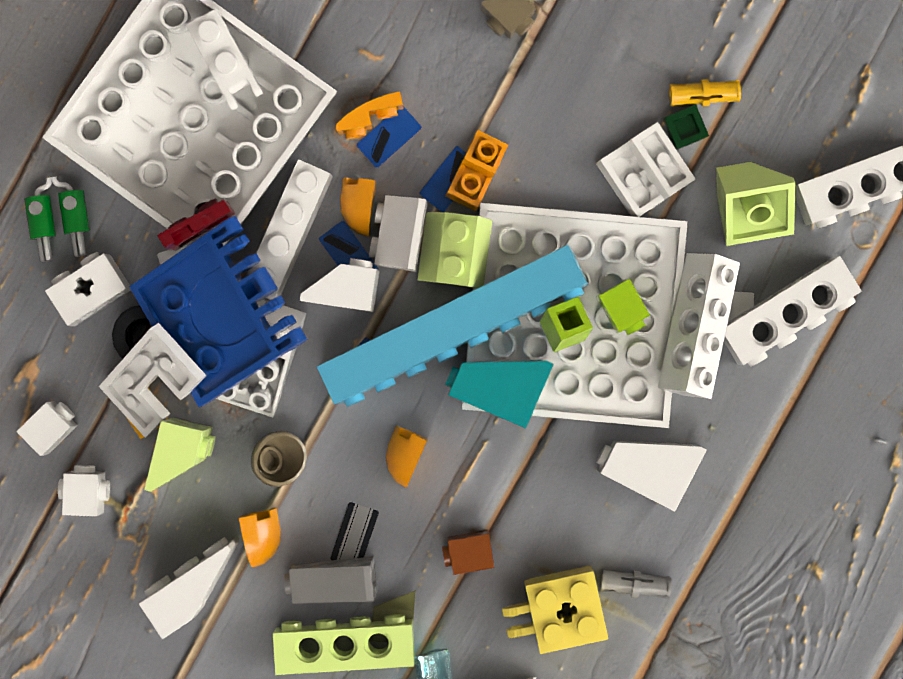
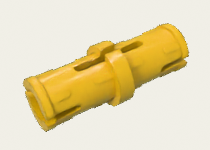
[669,79,741,107]

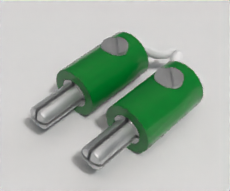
[24,177,90,262]

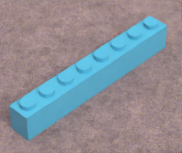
[317,245,589,407]

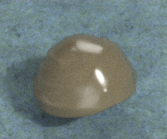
[251,431,307,487]

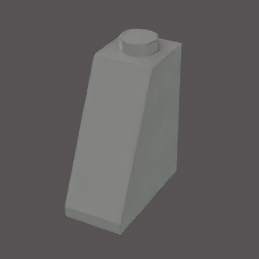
[284,556,377,604]

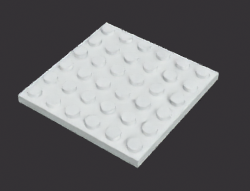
[462,203,688,428]

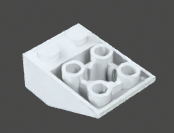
[216,299,306,418]
[139,537,239,639]

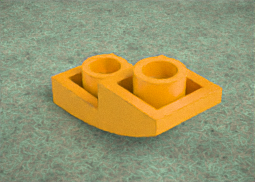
[336,91,404,139]
[445,130,508,211]

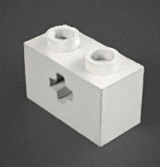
[45,252,131,326]

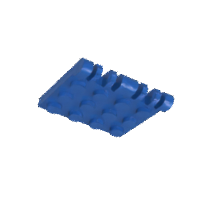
[129,216,308,407]

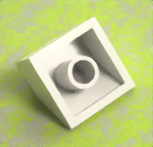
[369,195,427,272]
[300,258,380,312]

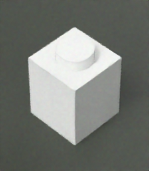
[16,401,78,456]

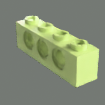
[273,614,415,675]

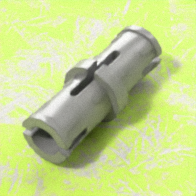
[600,569,672,599]

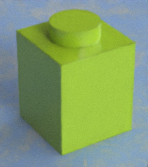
[596,279,650,336]
[540,297,593,352]

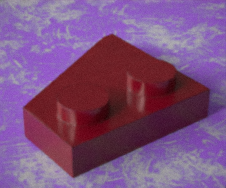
[157,198,236,251]

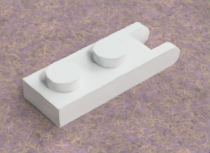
[186,8,263,110]

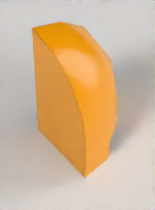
[340,178,377,237]
[385,425,428,488]
[239,508,281,568]

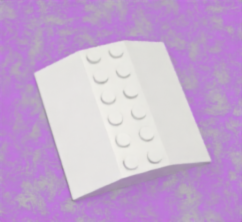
[42,0,337,246]

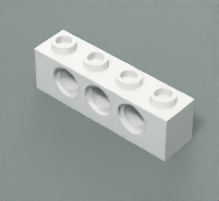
[795,146,903,229]
[658,253,740,399]
[723,256,862,367]

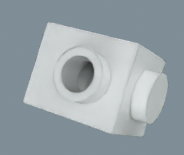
[58,465,110,516]

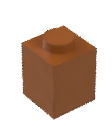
[442,530,495,575]

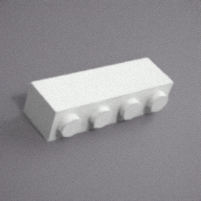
[246,159,333,300]

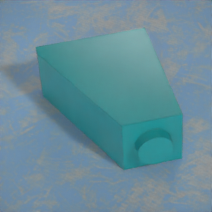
[445,360,554,428]

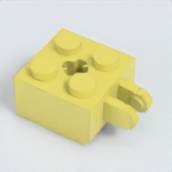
[502,565,608,654]

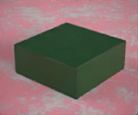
[663,104,709,150]

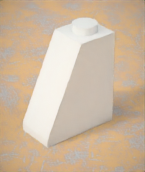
[596,440,707,512]

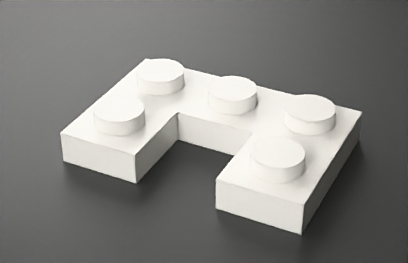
[99,323,206,438]

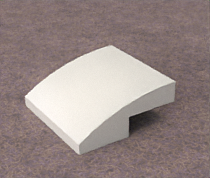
[596,122,695,217]

